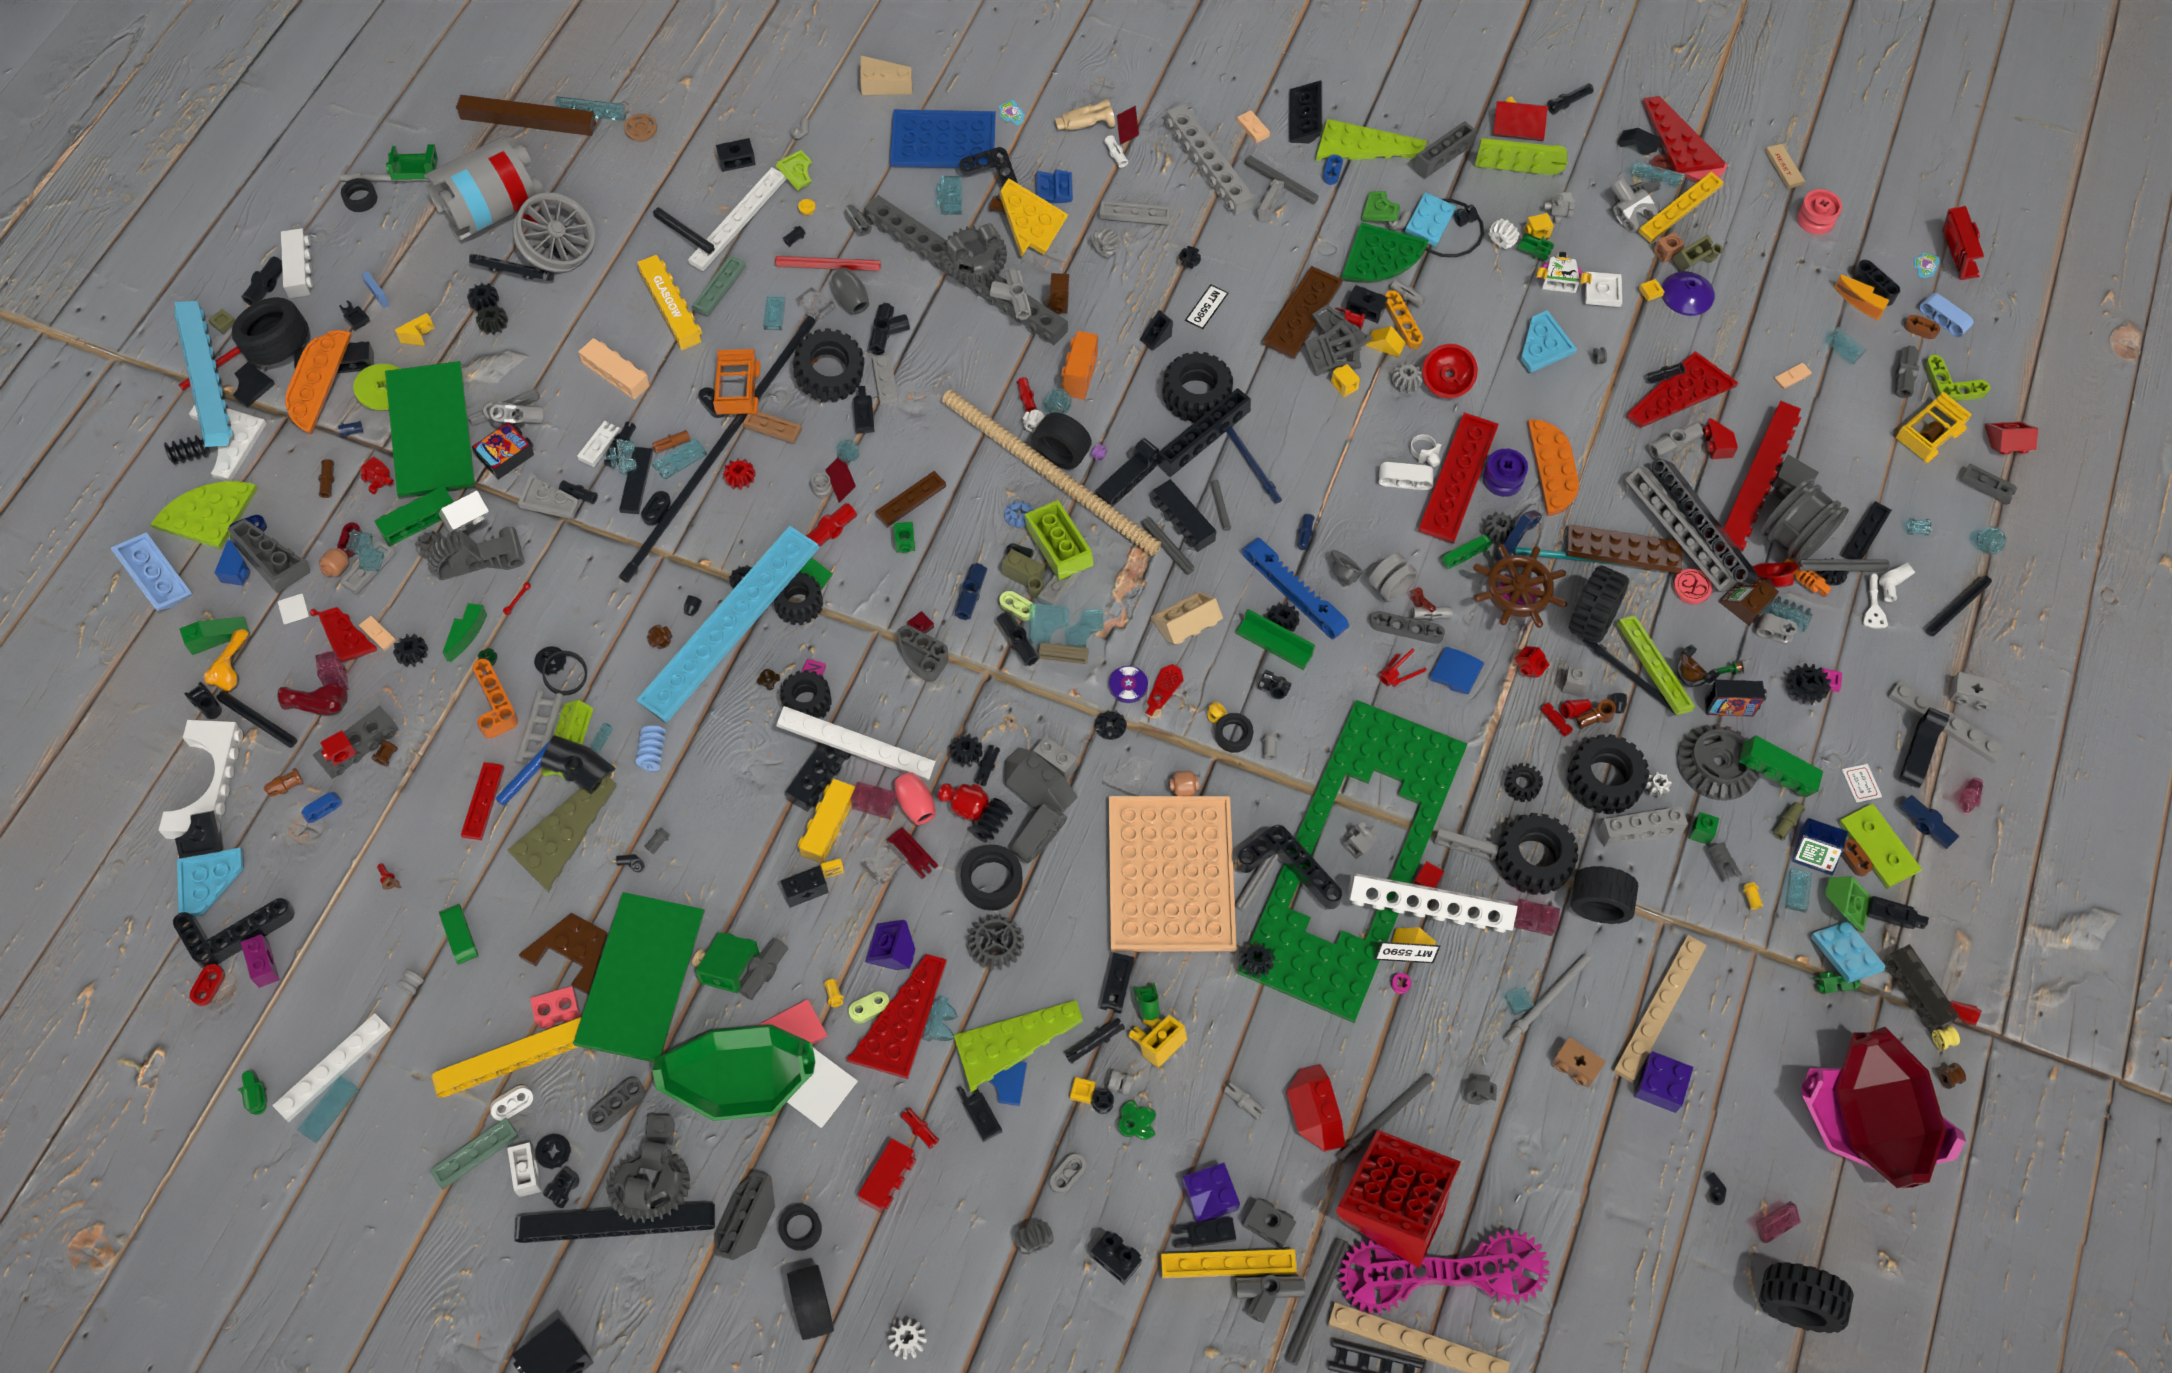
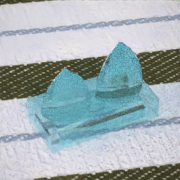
[922,995,958,1042]

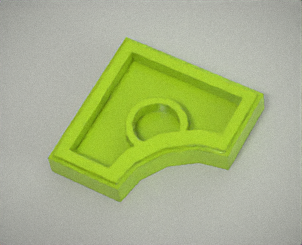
[775,150,812,191]

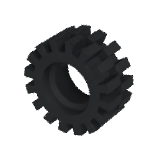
[1504,763,1543,802]

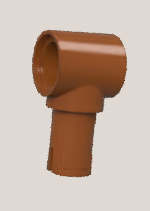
[1576,699,1616,729]

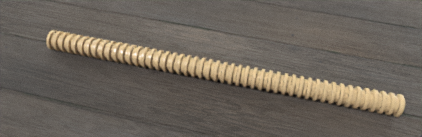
[942,389,1161,556]

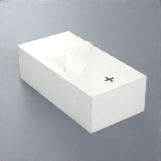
[439,491,489,534]

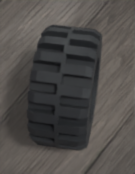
[793,328,865,402]
[1162,351,1233,423]
[1568,565,1629,643]
[1567,734,1649,814]
[1496,813,1579,895]
[1759,1262,1854,1333]

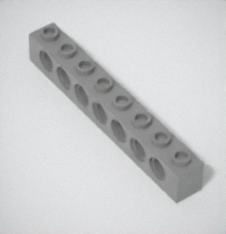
[1165,104,1254,216]
[1625,467,1738,591]

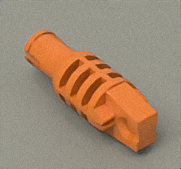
[1785,557,1832,597]

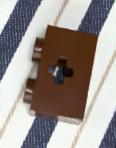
[1050,273,1069,314]

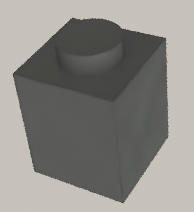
[646,1115,675,1145]

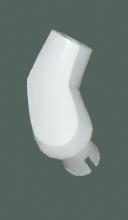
[1879,562,1916,602]

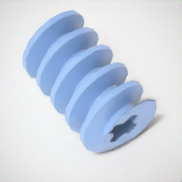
[635,726,666,771]

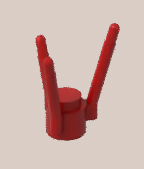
[1379,648,1427,687]

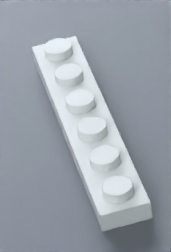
[272,1013,391,1122]

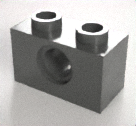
[1243,1199,1296,1250]

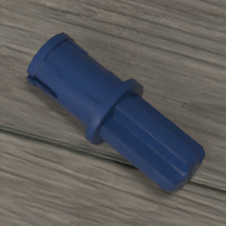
[1297,514,1315,550]

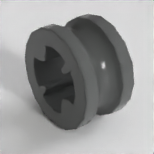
[1593,347,1607,364]

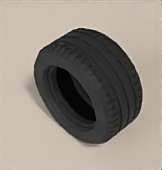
[232,297,309,365]

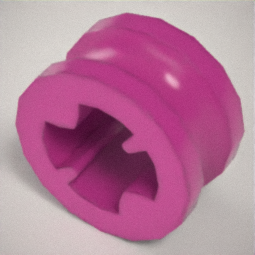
[1391,973,1411,994]

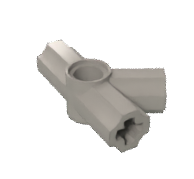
[990,268,1031,320]

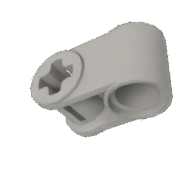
[1756,613,1798,644]

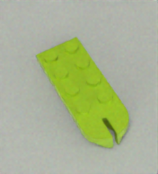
[1475,138,1568,175]

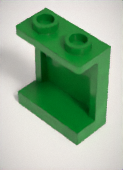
[386,144,438,180]
[696,932,760,994]

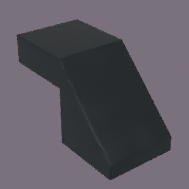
[1618,128,1662,155]

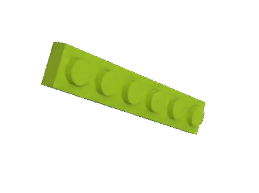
[1617,615,1695,716]

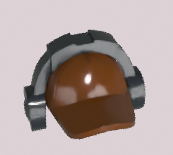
[1676,644,1720,688]

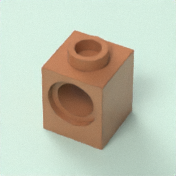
[1653,232,1685,263]

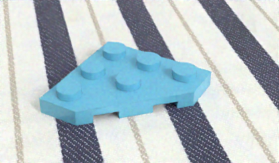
[1521,310,1577,373]
[177,848,244,917]

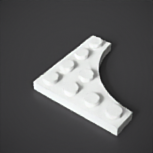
[189,405,267,481]

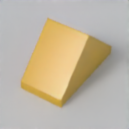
[1365,326,1406,358]
[1392,927,1436,945]

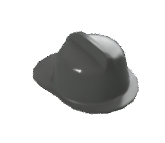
[1331,550,1366,586]

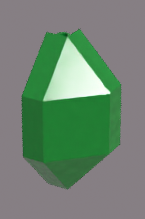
[652,1025,815,1121]

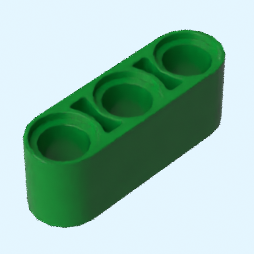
[439,904,479,965]

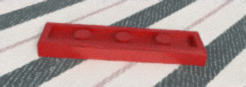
[461,762,505,841]

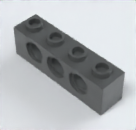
[1413,121,1477,179]
[313,705,399,779]

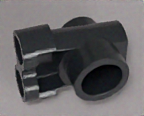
[1257,670,1292,699]
[543,1168,579,1208]

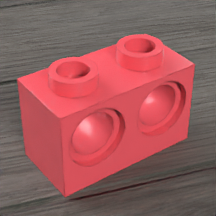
[530,986,581,1029]

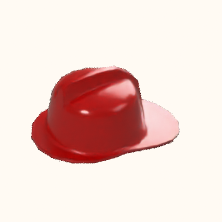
[1753,562,1798,587]

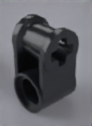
[184,681,222,719]

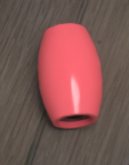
[894,772,936,825]

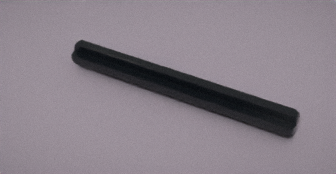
[653,207,715,254]
[1926,575,1992,636]
[216,691,297,748]

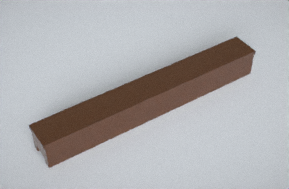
[456,95,596,136]

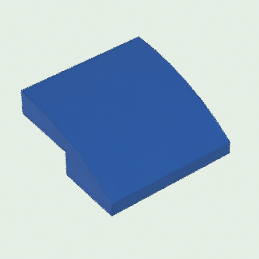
[1035,169,1073,203]
[1430,647,1484,695]

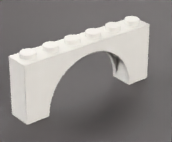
[159,720,243,839]

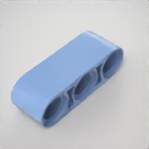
[1920,293,1974,337]

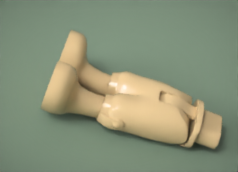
[1055,99,1115,131]

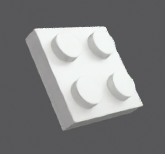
[1585,272,1622,307]

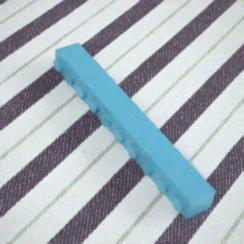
[174,301,232,447]

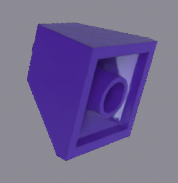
[865,920,916,970]

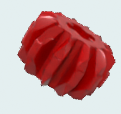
[723,458,756,490]

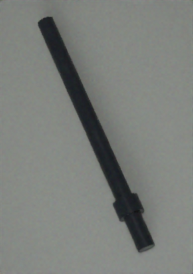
[1582,639,1676,715]

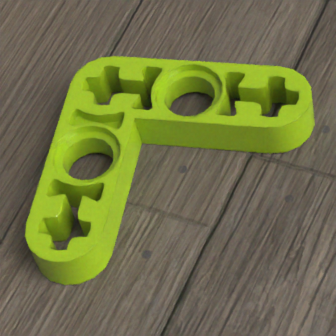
[1925,354,1991,401]

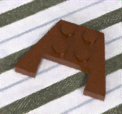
[519,913,608,996]

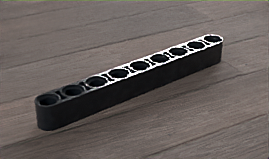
[1651,458,1757,586]
[514,1203,715,1243]

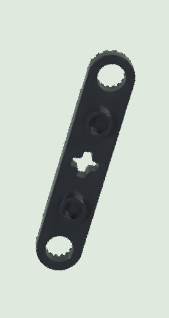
[469,254,555,280]

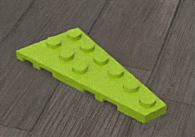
[1316,119,1427,161]
[954,1000,1083,1092]

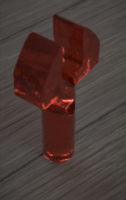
[1410,587,1436,612]

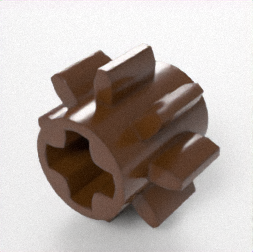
[647,625,673,649]

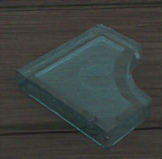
[1029,604,1069,644]

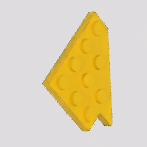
[999,178,1068,257]

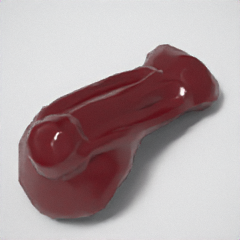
[277,683,348,715]

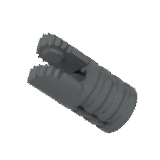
[845,205,872,236]
[1708,842,1742,883]

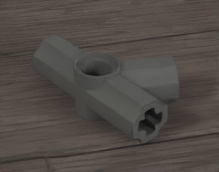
[1235,1275,1305,1324]

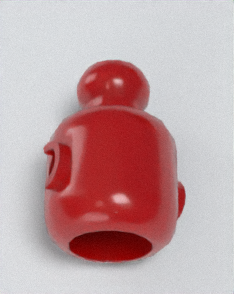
[938,783,989,821]

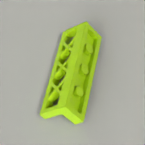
[541,699,594,780]

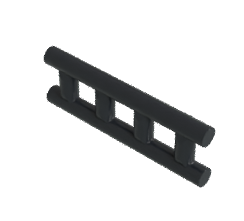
[1328,1338,1424,1373]

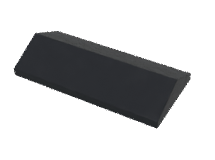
[1289,80,1323,144]

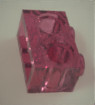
[315,651,349,690]
[851,781,897,820]
[1513,899,1560,936]

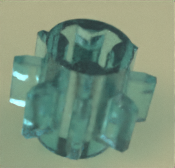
[836,440,859,463]

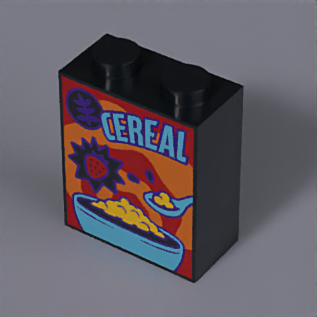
[472,422,534,480]
[1705,679,1767,717]

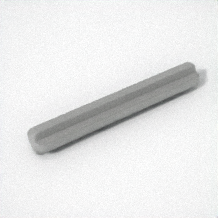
[1236,853,1279,911]

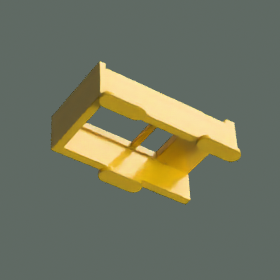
[1896,392,1972,463]

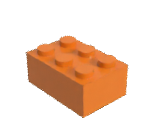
[1061,331,1098,400]

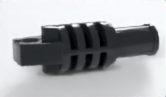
[604,421,636,468]

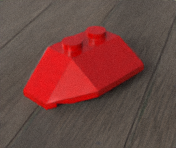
[1286,1064,1345,1152]

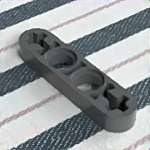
[1370,611,1445,644]

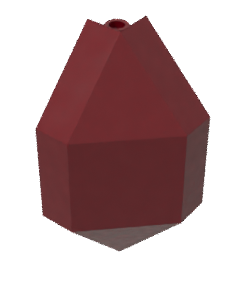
[1835,1026,1946,1188]

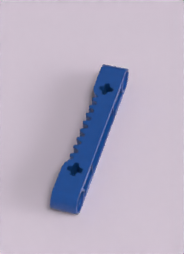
[1242,538,1349,639]

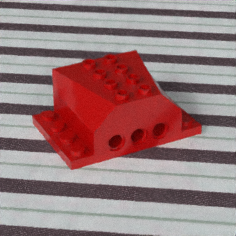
[1336,1130,1461,1268]

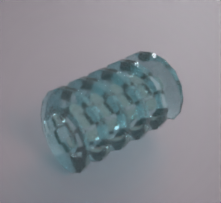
[1769,596,1813,632]

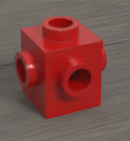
[1514,646,1550,678]

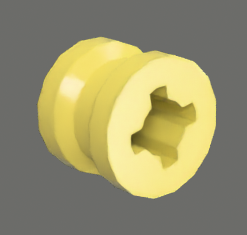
[1932,1025,1960,1050]

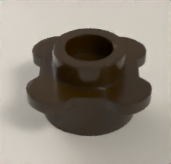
[757,669,780,690]

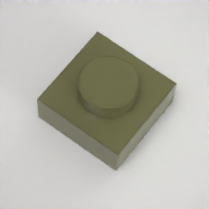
[208,309,235,334]

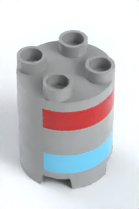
[424,136,545,240]

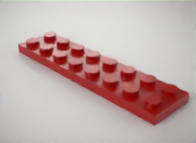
[1418,412,1499,544]

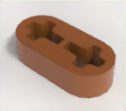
[1904,315,1940,339]
[1839,839,1873,876]

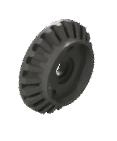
[1677,724,1759,801]

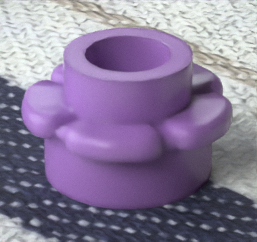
[1091,443,1108,461]

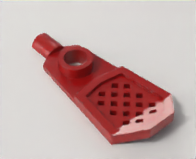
[1145,664,1184,716]

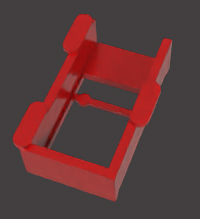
[1942,206,1984,280]

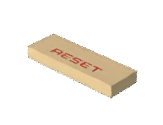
[1765,144,1805,189]

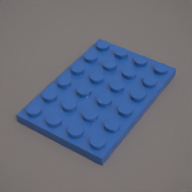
[890,109,996,168]

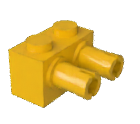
[1129,1015,1187,1068]

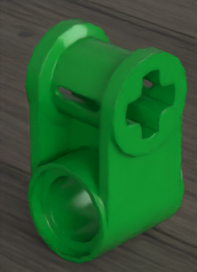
[1133,983,1160,1020]

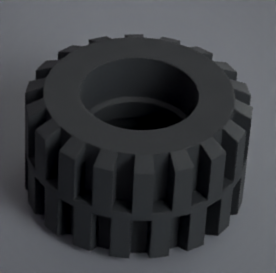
[773,572,823,625]
[780,670,832,719]

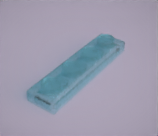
[555,96,626,121]

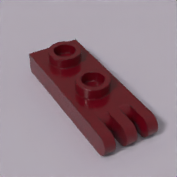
[887,827,938,879]

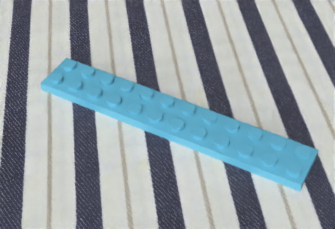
[636,526,820,723]

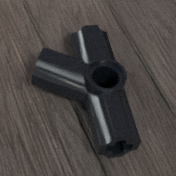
[869,303,910,355]

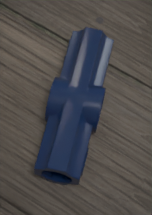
[955,563,987,620]
[1899,795,1960,849]

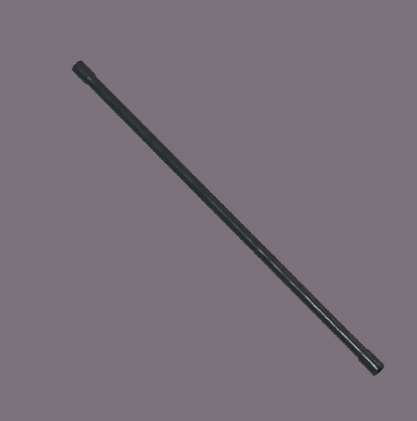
[619,316,816,583]

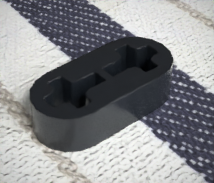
[699,387,725,418]

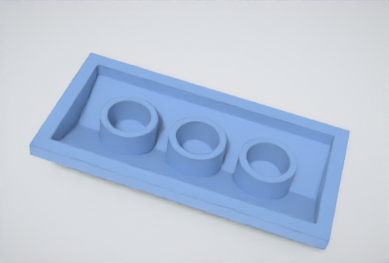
[111,532,192,611]

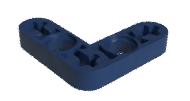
[1496,510,1543,560]

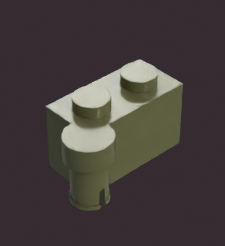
[1672,235,1723,272]

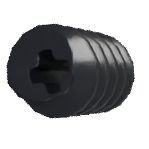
[164,435,209,465]
[970,798,1013,842]

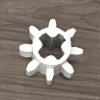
[1023,410,1044,433]
[1646,772,1672,798]

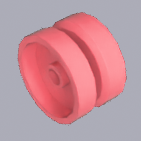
[1797,189,1842,235]

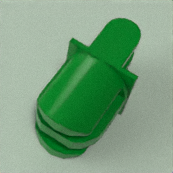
[1517,233,1554,260]
[238,1070,267,1115]

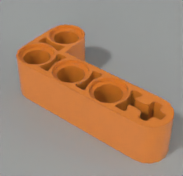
[473,659,518,738]

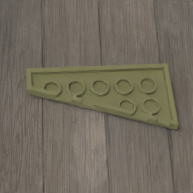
[507,775,617,893]

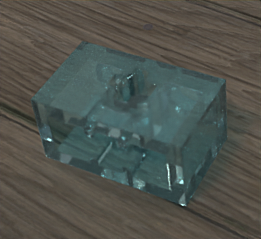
[937,176,962,215]

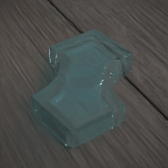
[346,531,385,572]
[1065,609,1104,647]

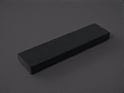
[619,447,653,514]
[1841,501,1892,559]

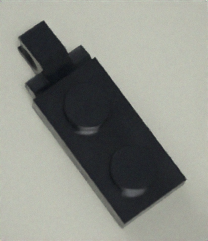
[853,386,875,433]
[1867,896,1929,929]

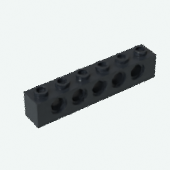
[1158,388,1251,477]

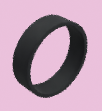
[543,651,587,696]

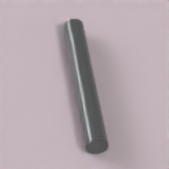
[1211,480,1231,531]

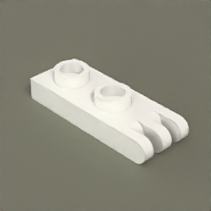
[577,421,622,467]

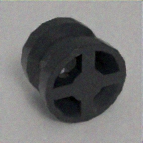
[1092,1088,1114,1114]

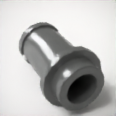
[644,827,670,854]

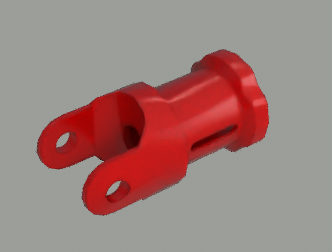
[1335,307,1366,330]

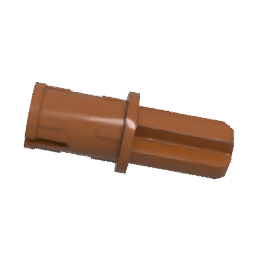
[652,430,690,452]

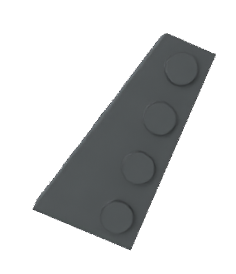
[227,519,310,593]

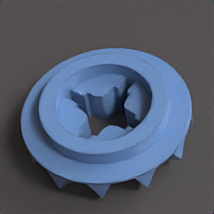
[1005,500,1034,527]

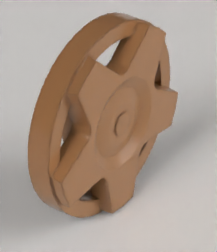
[624,114,657,142]

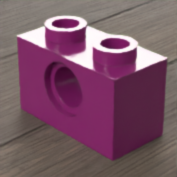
[241,934,280,988]

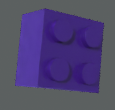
[1634,1051,1694,1113]

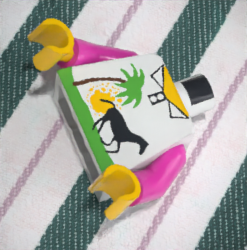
[1536,252,1592,293]

